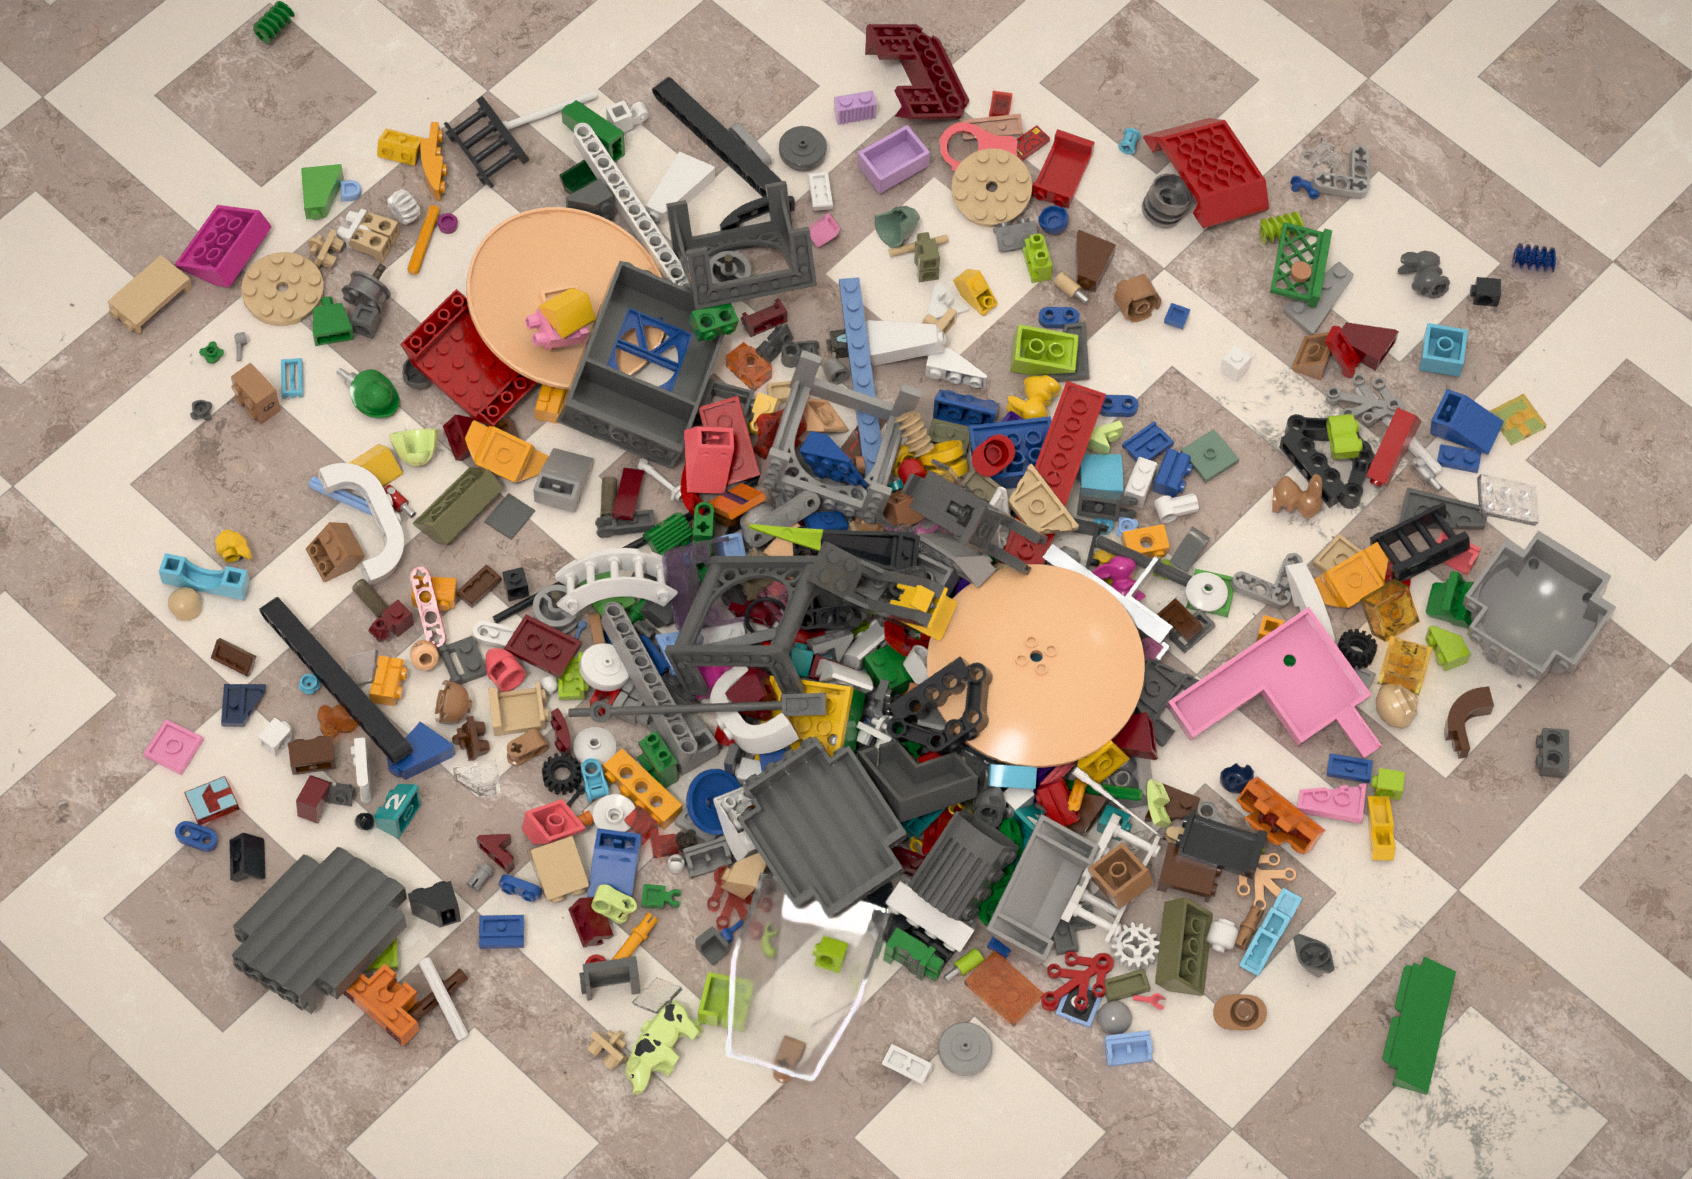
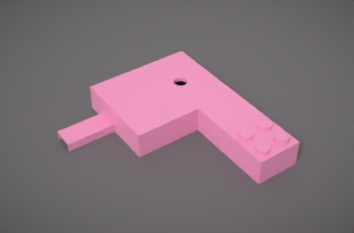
[1166,607,1382,758]

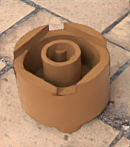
[1114,274,1161,322]

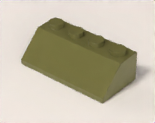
[413,467,503,545]
[1155,897,1213,996]

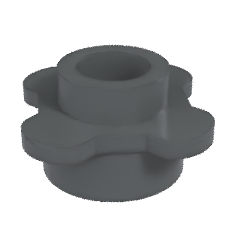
[190,400,212,420]

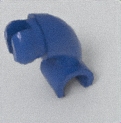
[1290,176,1320,199]

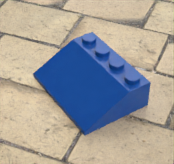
[968,416,1052,489]

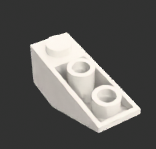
[925,347,987,389]

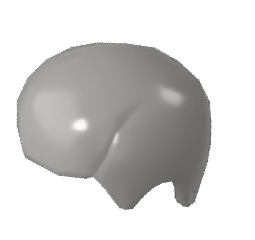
[1096,1001,1132,1035]

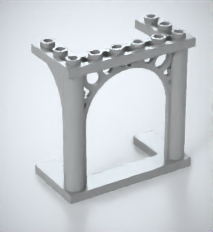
[758,350,922,525]

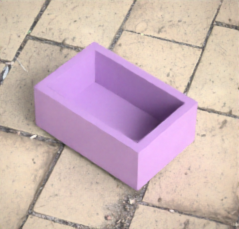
[857,125,930,193]

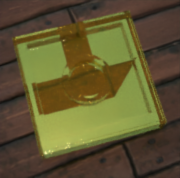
[1490,394,1547,446]

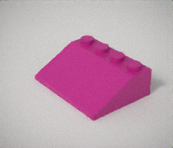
[174,205,272,287]

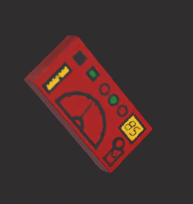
[1016,125,1050,161]

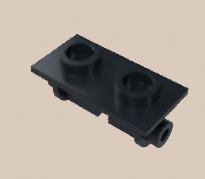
[911,926,956,968]

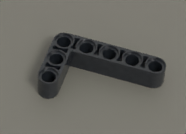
[793,526,862,632]

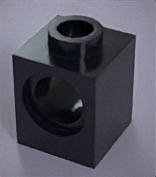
[1470,277,1501,307]
[502,567,529,602]

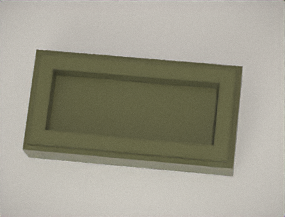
[1104,969,1151,1002]

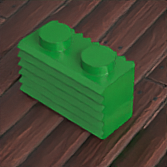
[643,512,693,557]

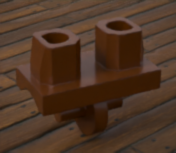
[452,716,490,761]

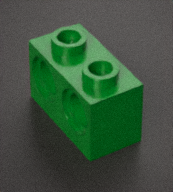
[689,303,739,342]

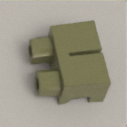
[914,232,940,282]

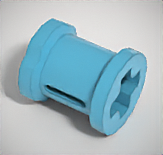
[1118,128,1141,155]

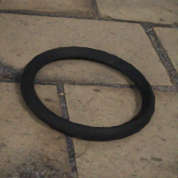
[744,597,786,633]

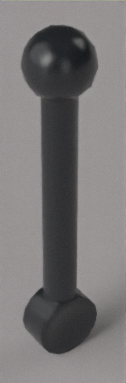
[567,785,585,807]

